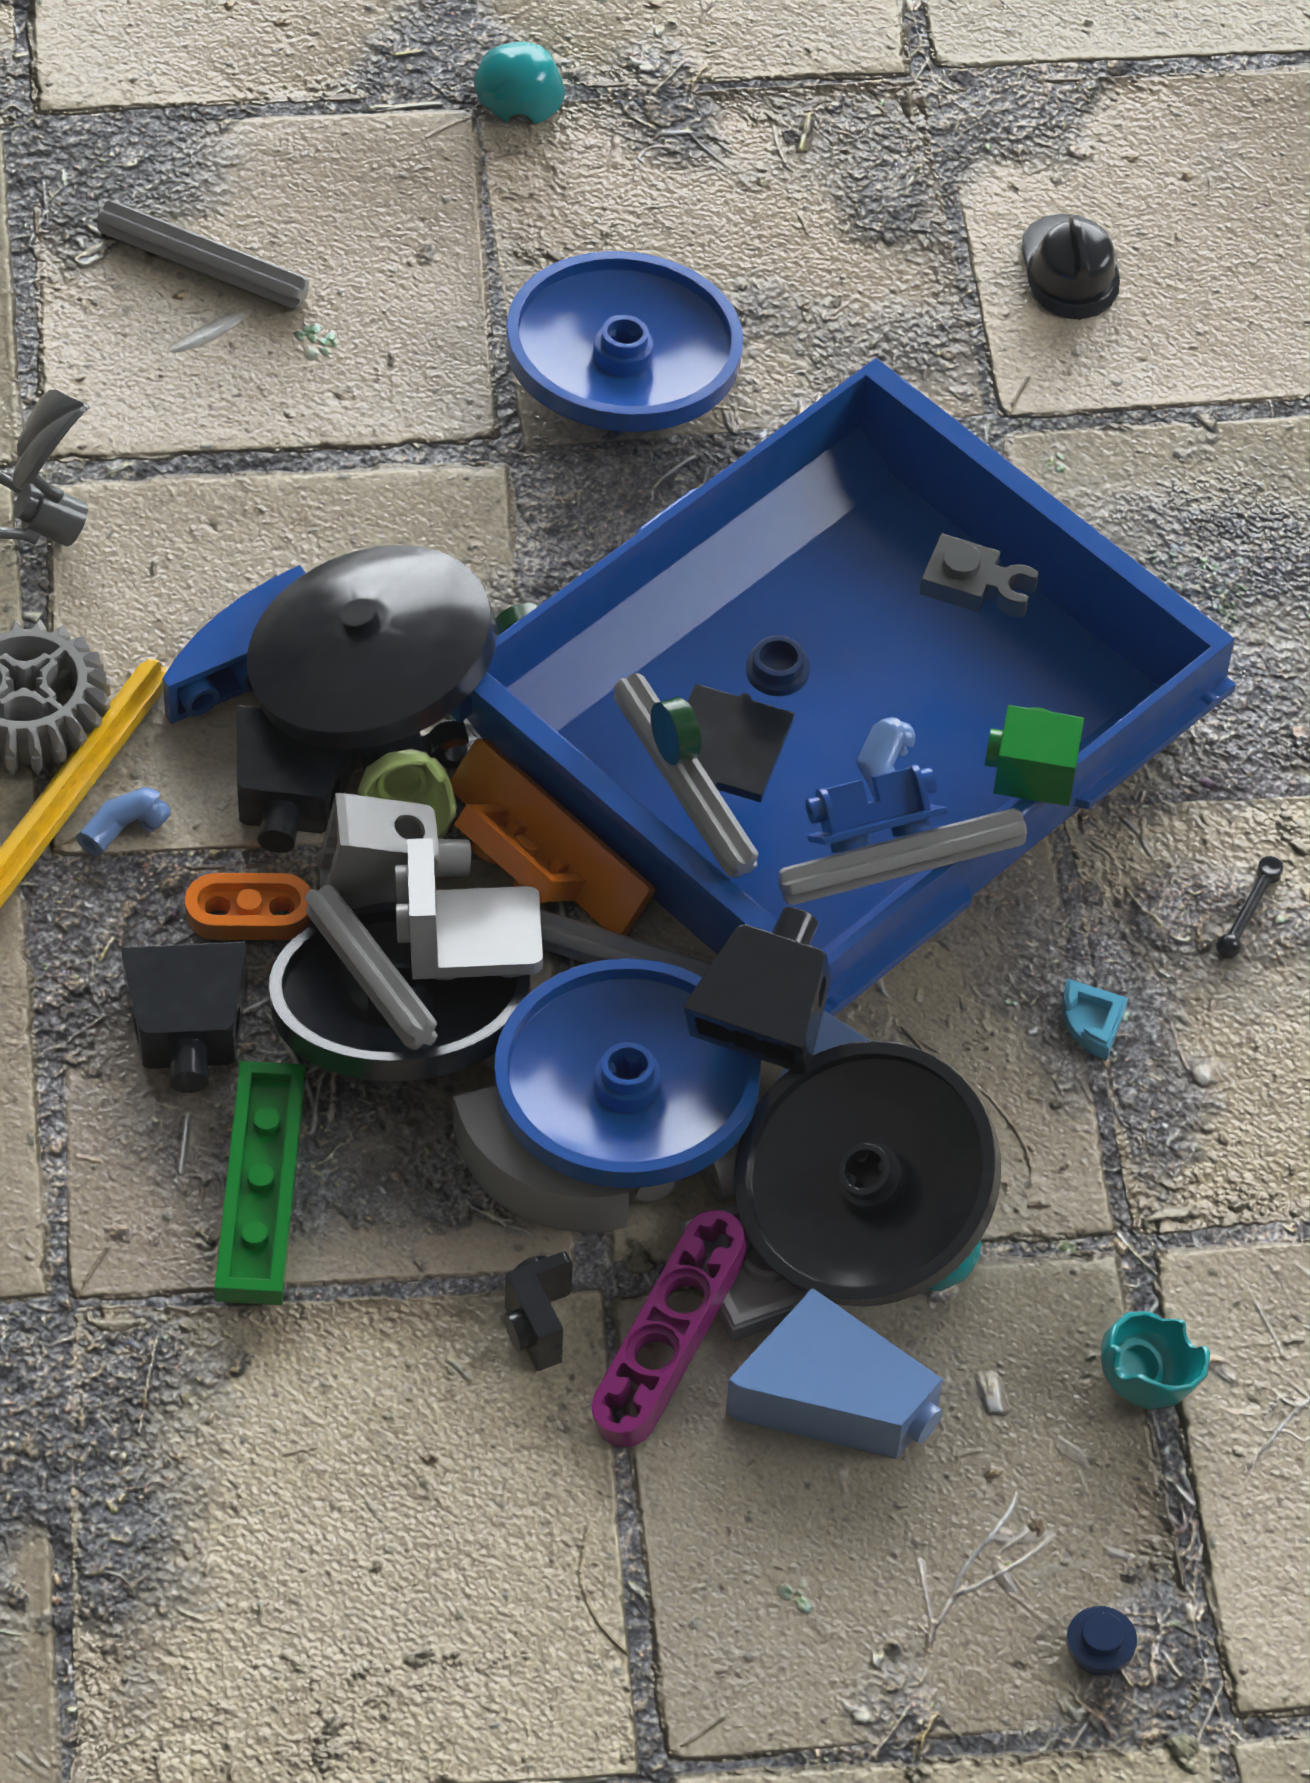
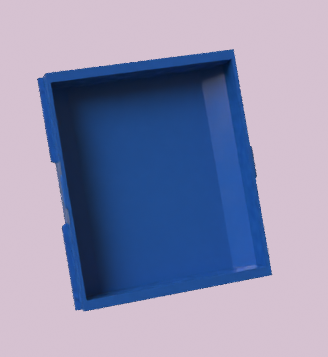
[449,358,1236,1016]

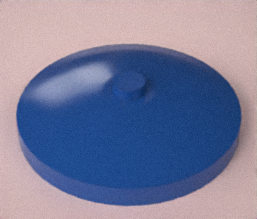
[505,251,743,432]
[495,958,761,1188]

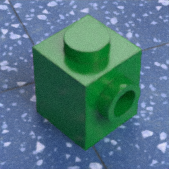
[984,705,1085,806]

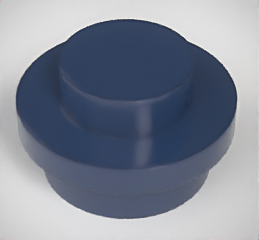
[746,635,810,696]
[1066,1606,1137,1676]

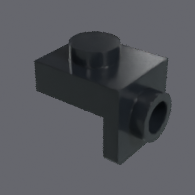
[504,1251,573,1372]

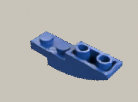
[162,565,306,724]

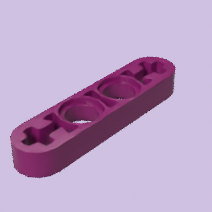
[591,1210,748,1448]

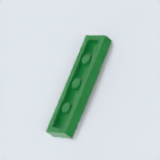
[214,1061,306,1305]

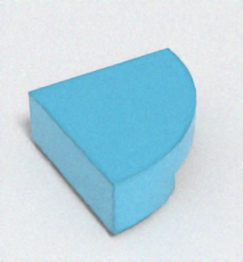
[1062,978,1128,1061]

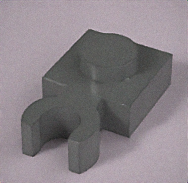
[920,533,1039,617]

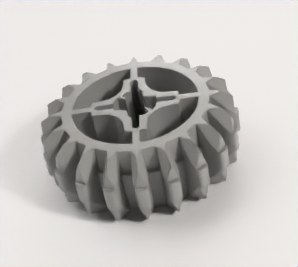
[0,619,111,777]

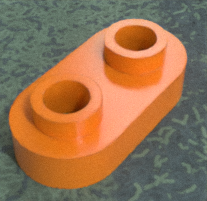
[185,873,312,940]

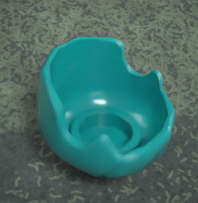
[473,41,566,124]
[1101,1311,1210,1410]

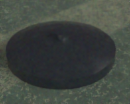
[247,545,497,749]
[269,902,531,1081]
[734,1041,1001,1307]

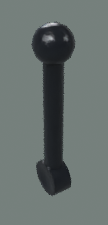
[1216,856,1283,958]

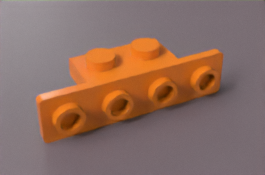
[450,739,655,936]

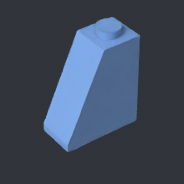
[726,1288,943,1459]

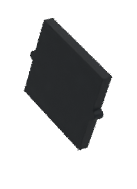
[660,684,795,803]

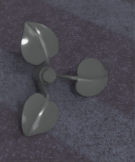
[0,389,90,547]

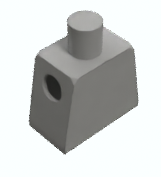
[317,793,471,909]

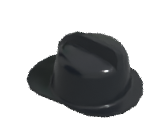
[1022,213,1120,320]

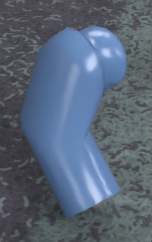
[857,717,915,801]
[76,787,171,856]

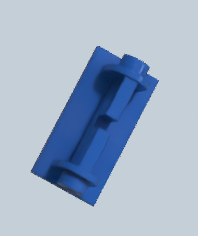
[805,764,948,853]

